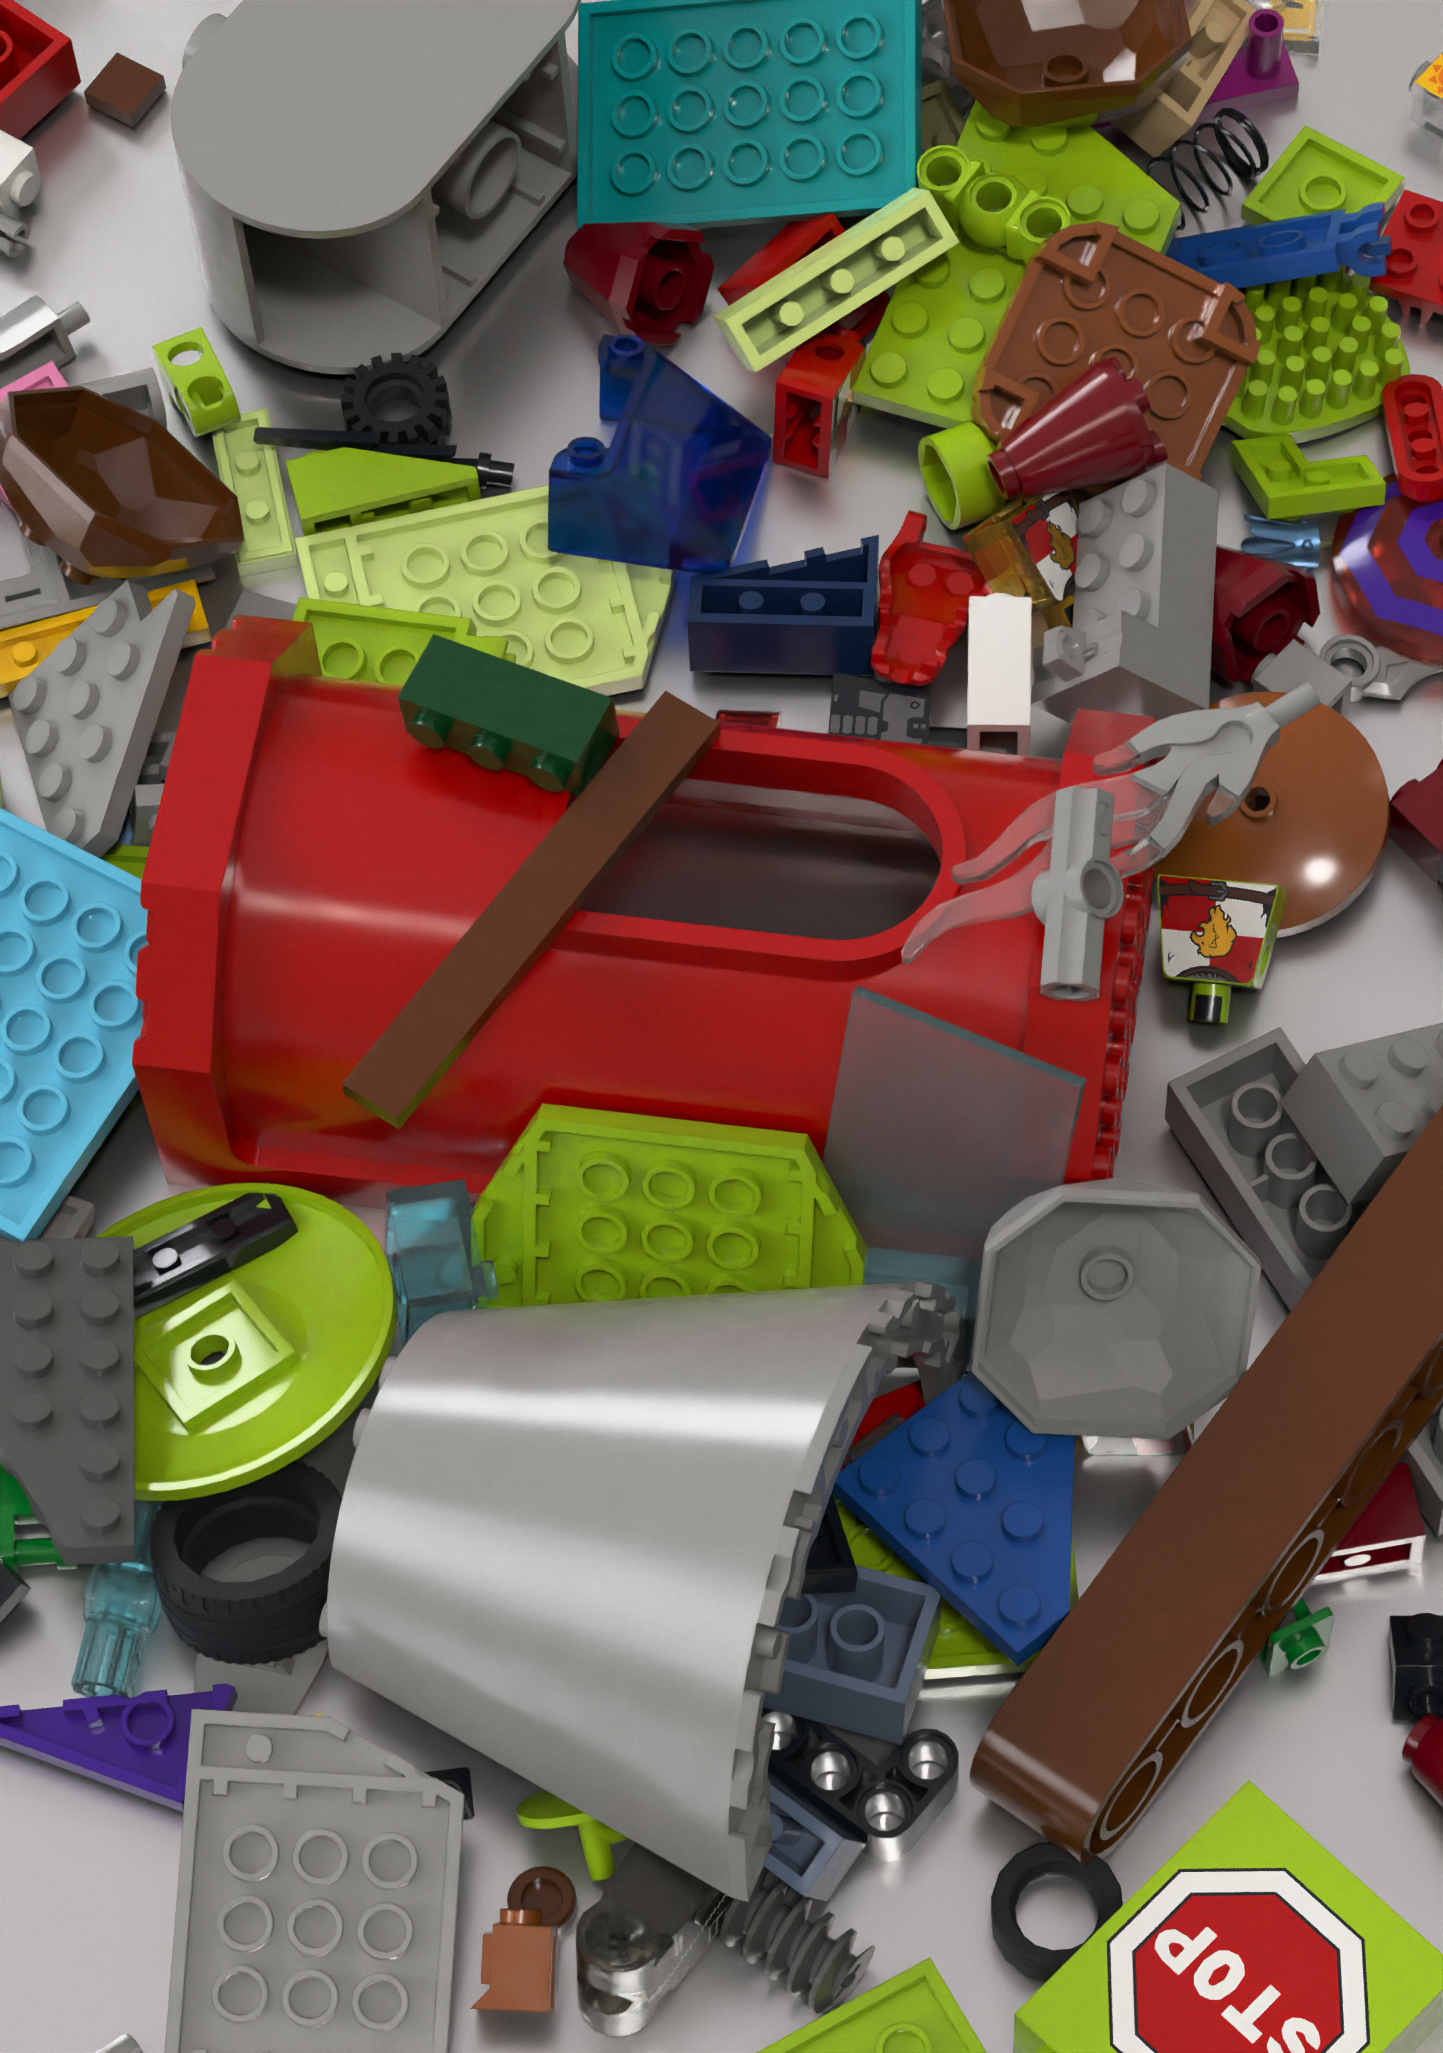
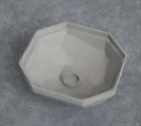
[970,1178,1261,1440]

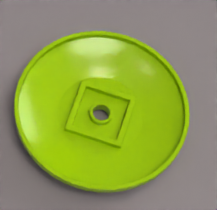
[96,1183,398,1501]

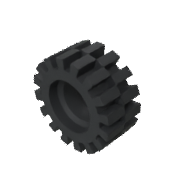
[341,353,452,445]

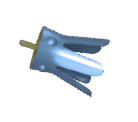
[1241,514,1335,570]

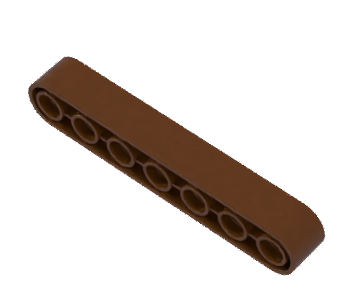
[969,1105,1443,1866]

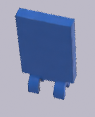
[1165,202,1393,289]

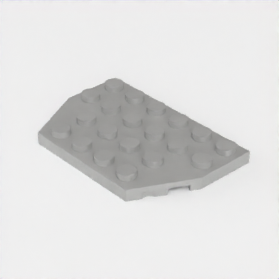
[164,1709,465,2053]

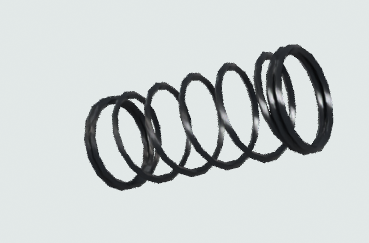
[1146,108,1269,231]

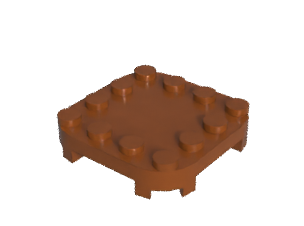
[971,221,1261,496]

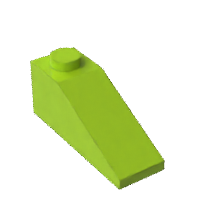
[285,447,481,536]

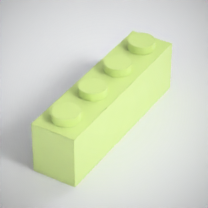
[712,188,959,372]

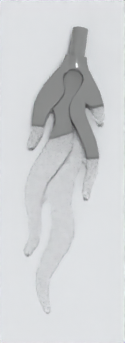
[901,682,1320,964]

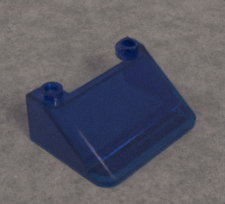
[548,334,772,574]

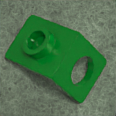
[1258,1597,1334,1677]

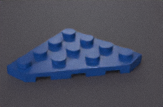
[832,1371,1075,1667]

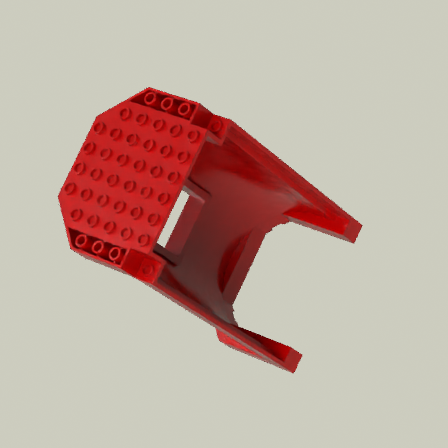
[132,614,1165,1283]

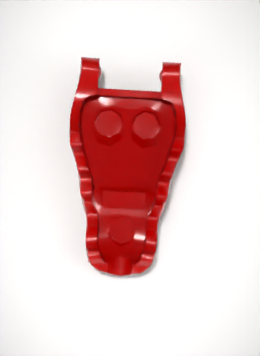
[871,510,994,686]

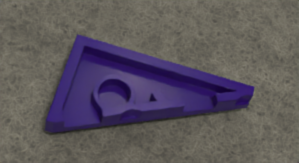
[0,1684,238,1812]

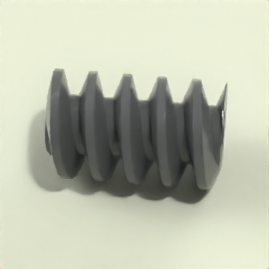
[720,1866,875,2014]

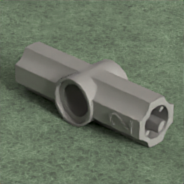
[1031,786,1124,1002]

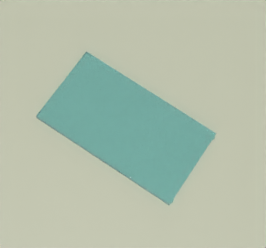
[823,986,1086,1374]

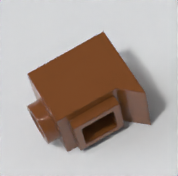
[470,1908,558,2012]

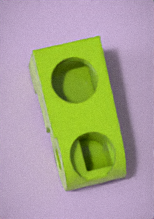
[152,327,241,437]

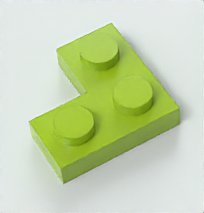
[1231,435,1386,521]

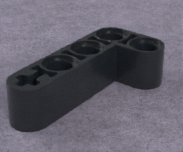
[761,1707,959,1862]

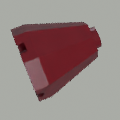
[563,222,715,346]
[1211,544,1320,685]

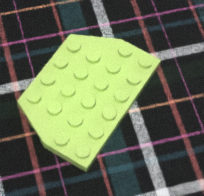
[295,464,677,696]

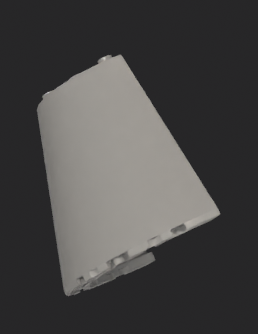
[319,1281,970,1902]

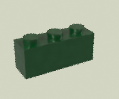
[397,634,620,795]

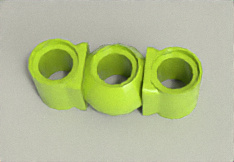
[917,145,1072,265]

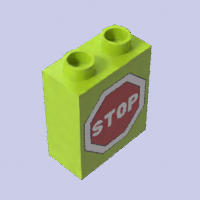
[1013,1780,1443,2053]

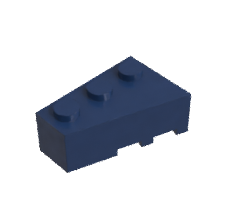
[687,535,880,676]

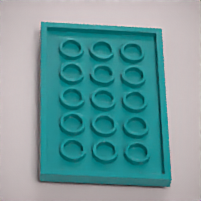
[577,0,922,231]

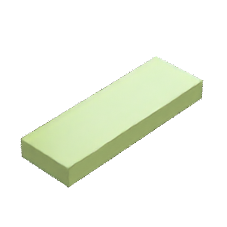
[211,408,299,577]

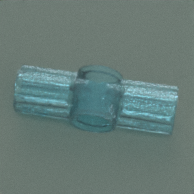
[71,1500,162,1698]

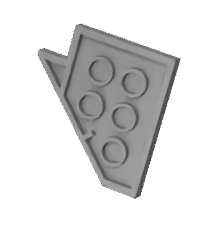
[8,579,196,858]

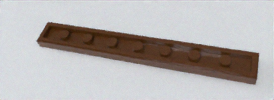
[342,691,721,1129]

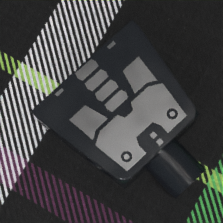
[828,673,967,749]

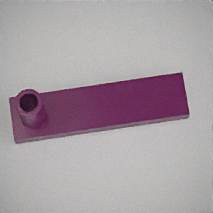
[1090,9,1299,141]

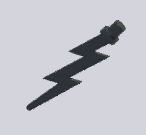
[253,427,515,489]

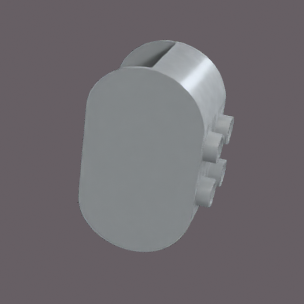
[171,0,581,374]

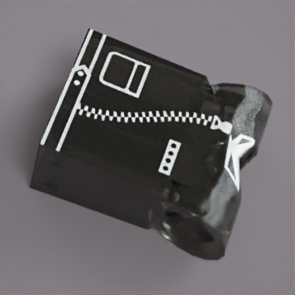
[576,1842,731,2037]

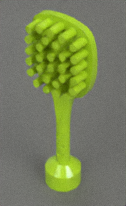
[918,265,1410,530]

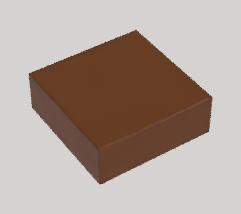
[84,53,166,127]

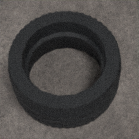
[150,1460,342,1665]

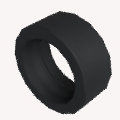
[991,1842,1123,1982]

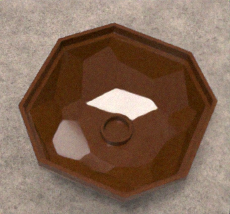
[941,0,1192,127]
[0,386,244,585]

